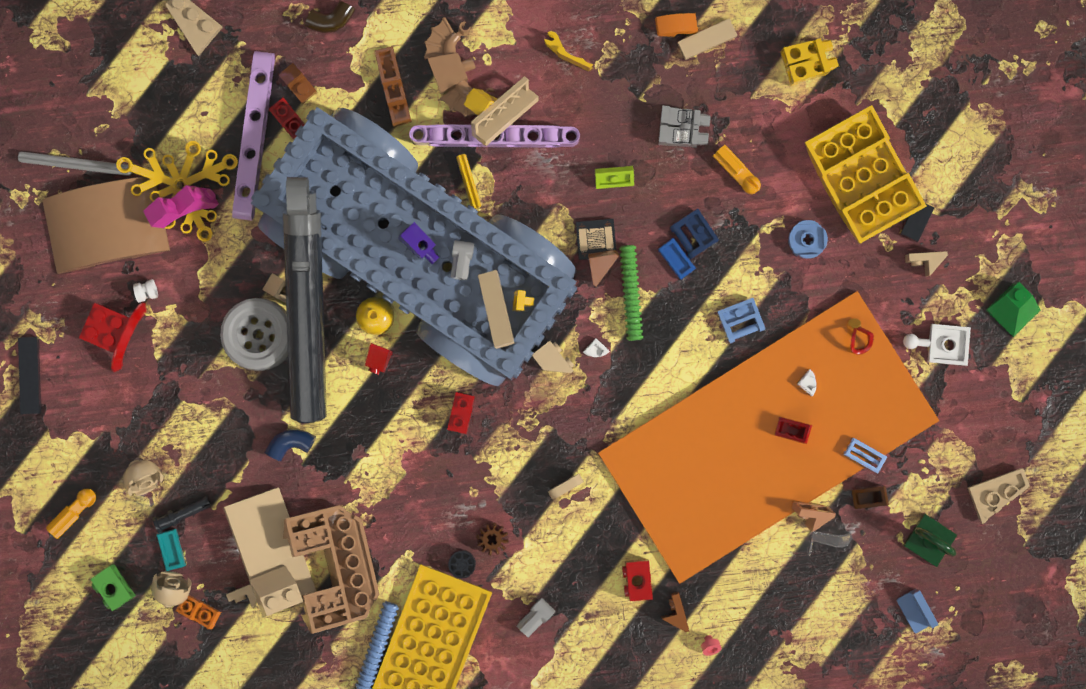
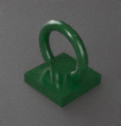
[903,514,957,567]

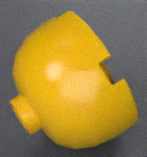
[356,297,394,335]

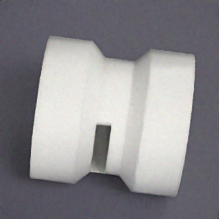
[133,279,158,303]

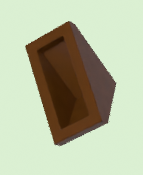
[851,485,889,509]

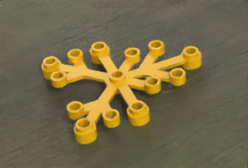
[116,141,238,242]

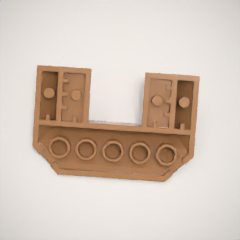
[283,505,380,634]

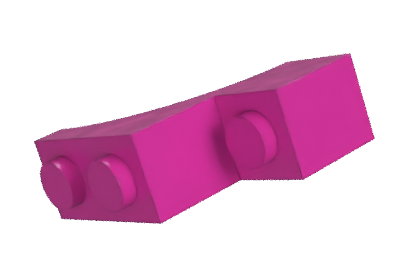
[143,185,219,228]

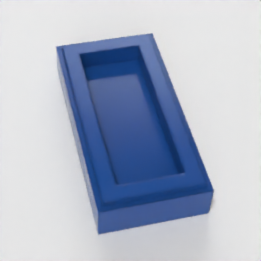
[658,238,696,280]

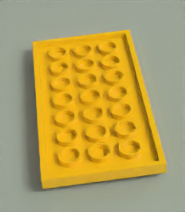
[372,564,492,689]

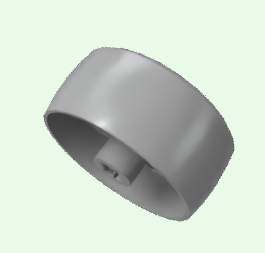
[220,298,288,371]

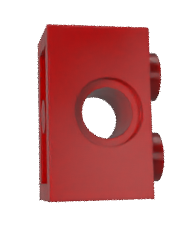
[447,392,475,434]
[622,559,653,602]

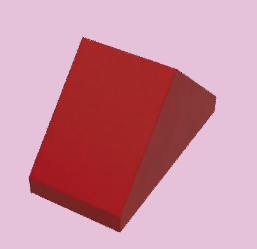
[775,417,812,444]

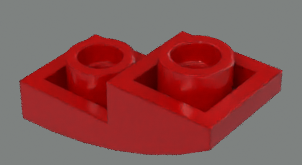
[269,98,305,139]

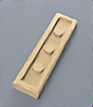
[478,270,515,349]

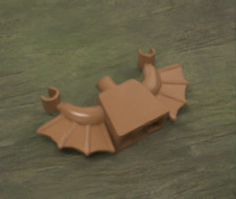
[424,17,494,117]

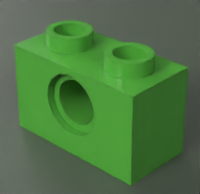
[90,564,136,611]

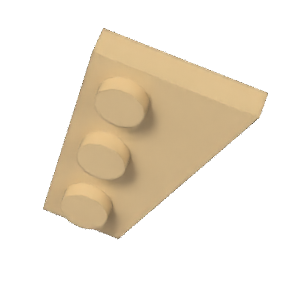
[165,0,223,56]
[968,468,1030,524]

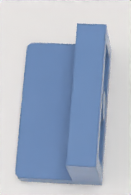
[896,589,939,633]

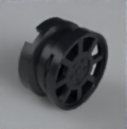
[448,550,476,578]

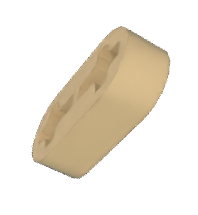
[548,474,584,500]

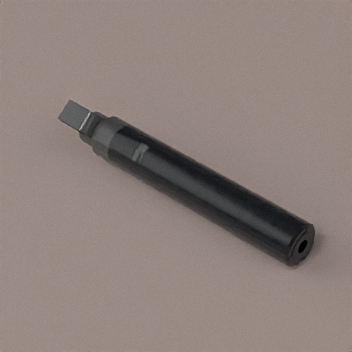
[283,177,327,423]

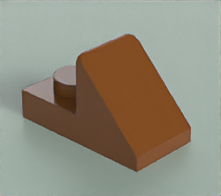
[279,63,317,104]
[661,592,689,632]

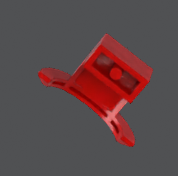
[79,302,147,373]

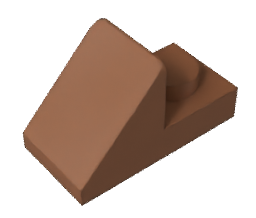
[792,501,836,532]

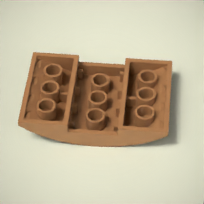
[42,177,170,274]

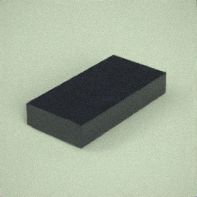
[900,203,934,242]

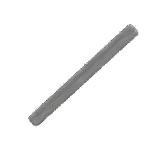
[18,152,132,176]

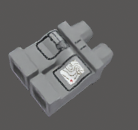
[658,106,710,148]

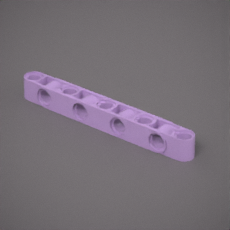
[232,51,275,221]
[409,124,580,148]

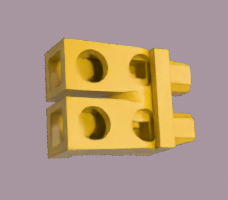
[780,38,838,86]

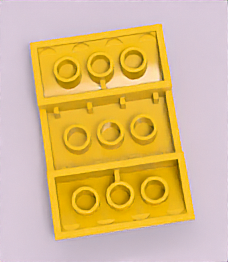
[805,105,926,244]

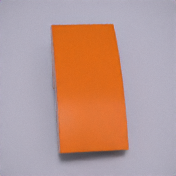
[655,13,698,37]
[175,595,221,629]

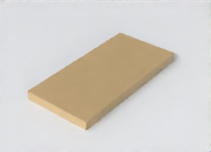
[223,487,316,611]

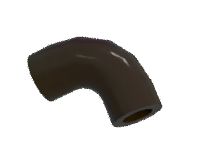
[304,0,355,33]

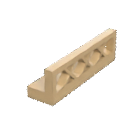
[471,76,539,146]

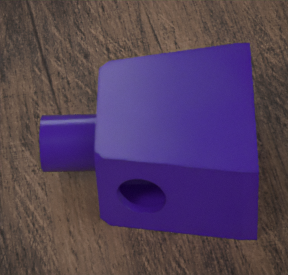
[397,222,440,264]

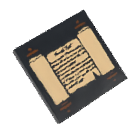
[576,219,616,260]

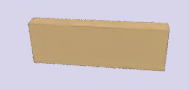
[677,18,737,60]

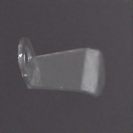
[808,531,852,556]

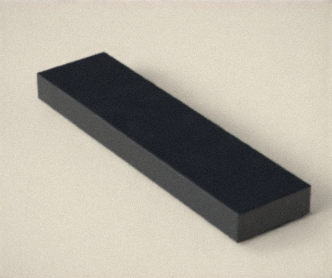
[18,337,41,414]

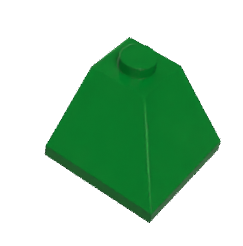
[986,282,1041,337]

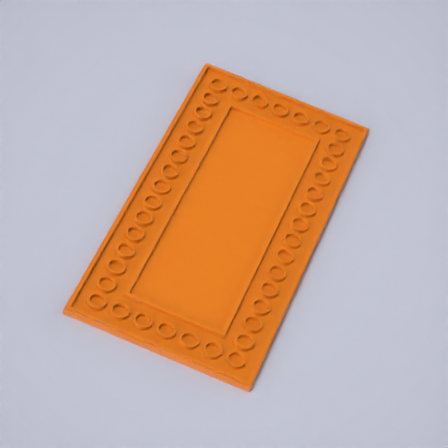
[598,291,939,584]

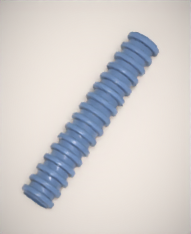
[354,602,399,689]

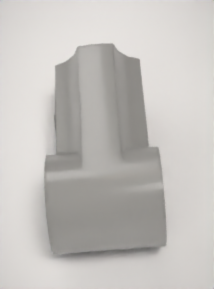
[451,240,474,280]
[517,598,555,637]

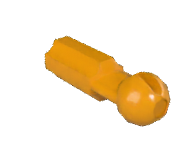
[713,145,761,194]
[46,489,96,539]

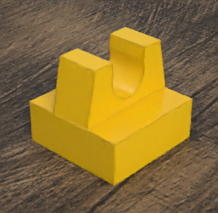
[512,290,534,312]

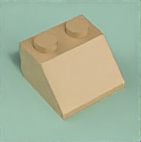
[249,566,303,617]

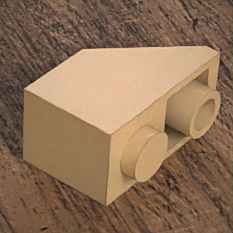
[532,341,574,374]

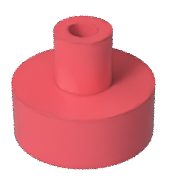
[701,635,722,656]

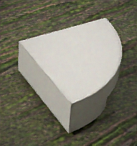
[583,339,610,357]
[797,369,816,396]

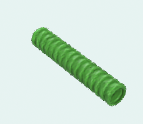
[619,245,643,341]

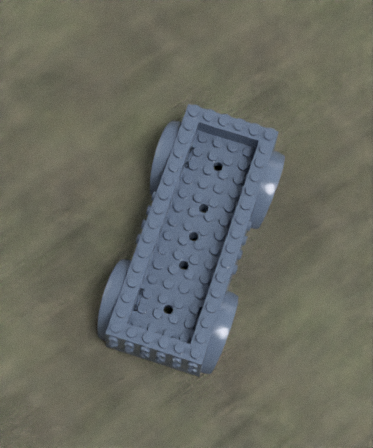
[251,107,577,386]

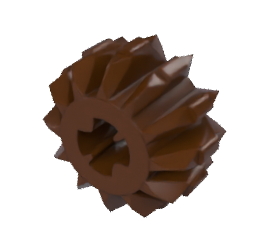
[476,522,509,556]

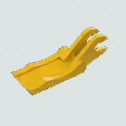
[544,31,593,71]

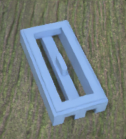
[843,438,887,474]

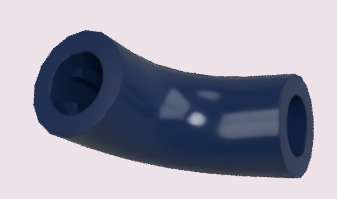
[264,429,316,461]

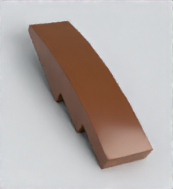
[375,46,412,127]

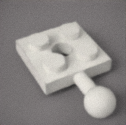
[903,324,971,366]

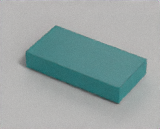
[156,529,186,571]

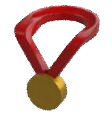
[848,318,874,355]

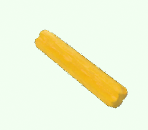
[456,154,481,209]

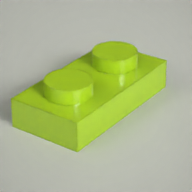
[595,166,634,189]

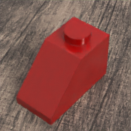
[365,343,393,375]

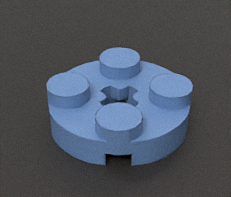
[788,220,828,259]

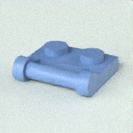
[717,298,765,344]

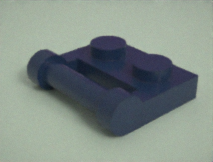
[669,209,719,260]

